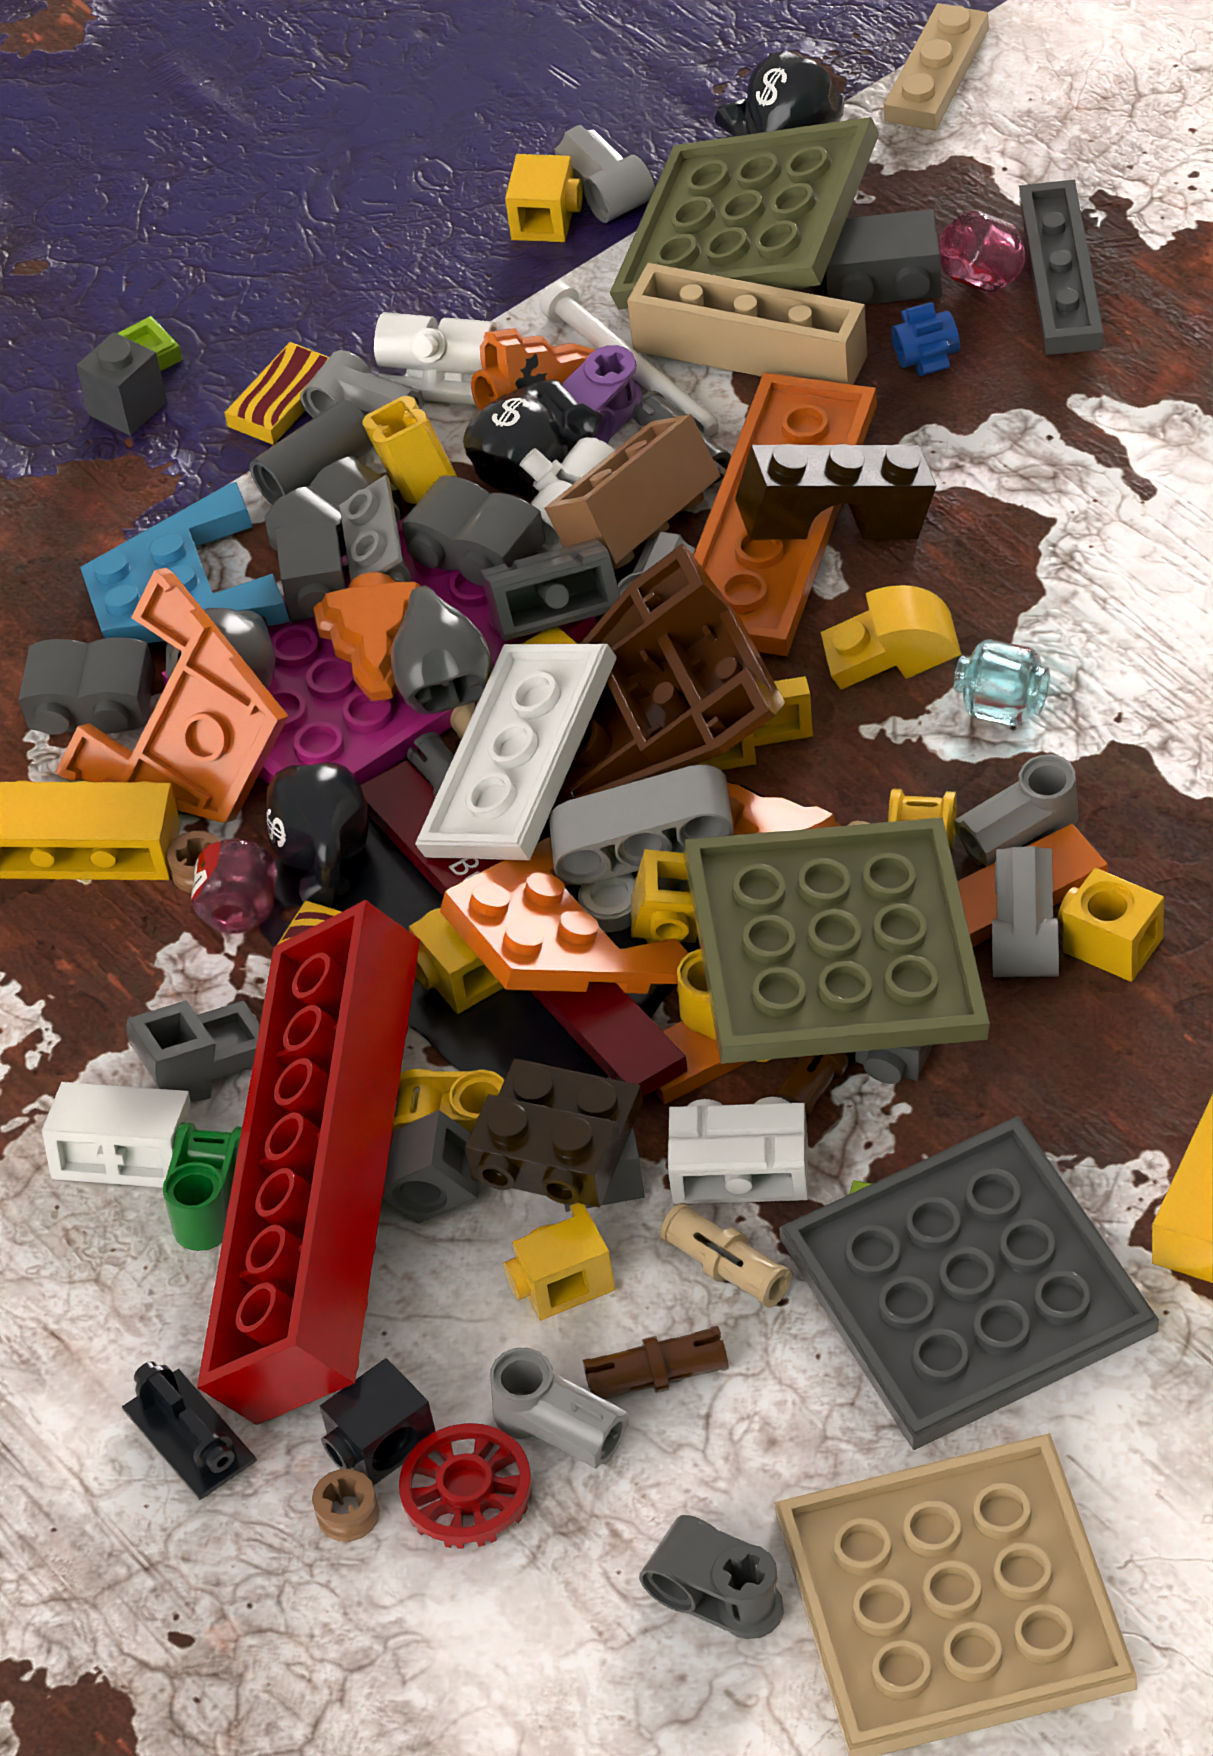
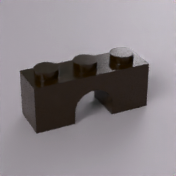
[735,444,937,540]

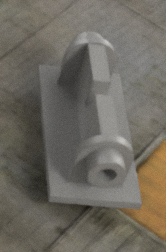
[339,475,411,582]

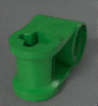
[163,1122,242,1251]

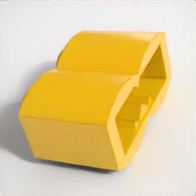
[362,396,457,504]

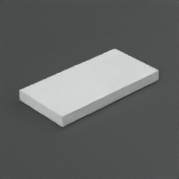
[415,644,617,860]

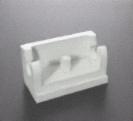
[42,1082,191,1188]

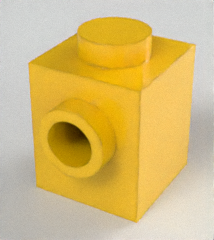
[505,154,583,242]
[408,908,504,1014]

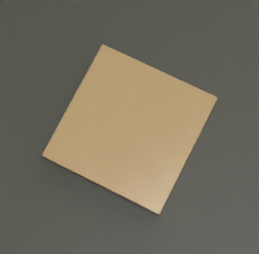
[774,1433,1137,1756]

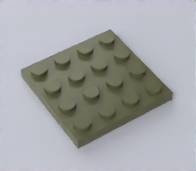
[610,117,879,310]
[684,817,990,1064]

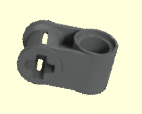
[639,1515,784,1639]

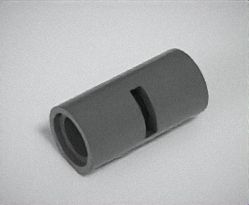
[249,399,374,505]

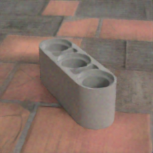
[549,765,734,885]

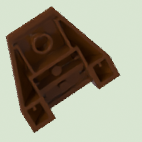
[548,544,785,818]

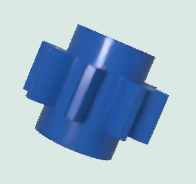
[891,302,960,377]

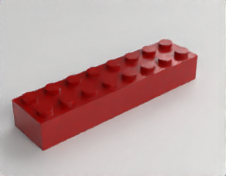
[197,900,420,1425]

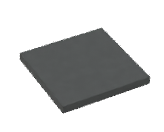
[779,1116,1159,1450]

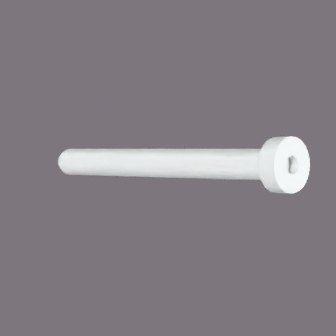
[539,281,719,437]

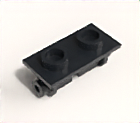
[122,1361,257,1500]

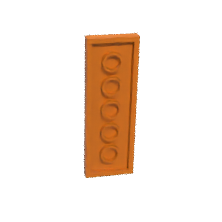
[694,373,877,656]

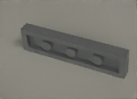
[1019,179,1103,355]

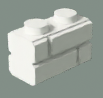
[668,1097,808,1204]

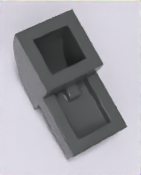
[126,1000,260,1102]

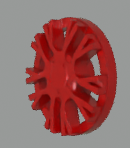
[399,1423,532,1549]

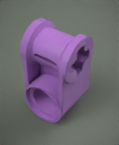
[562,345,643,448]

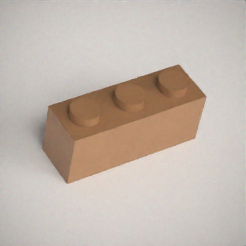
[544,414,721,570]

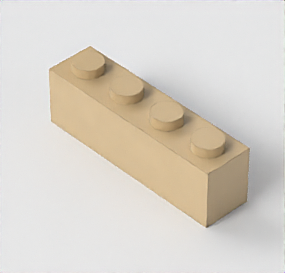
[627,263,868,385]

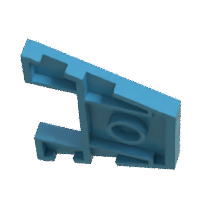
[80,482,290,643]

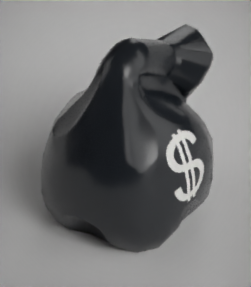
[715,51,845,137]
[463,379,603,498]
[266,762,369,908]

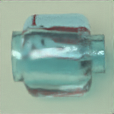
[954,639,1050,726]

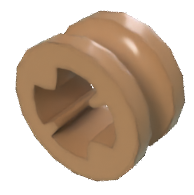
[166,831,227,893]
[312,1469,380,1542]

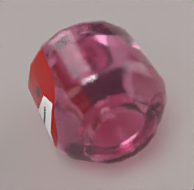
[939,210,1025,292]
[191,838,277,934]

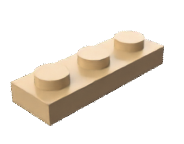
[884,3,989,131]

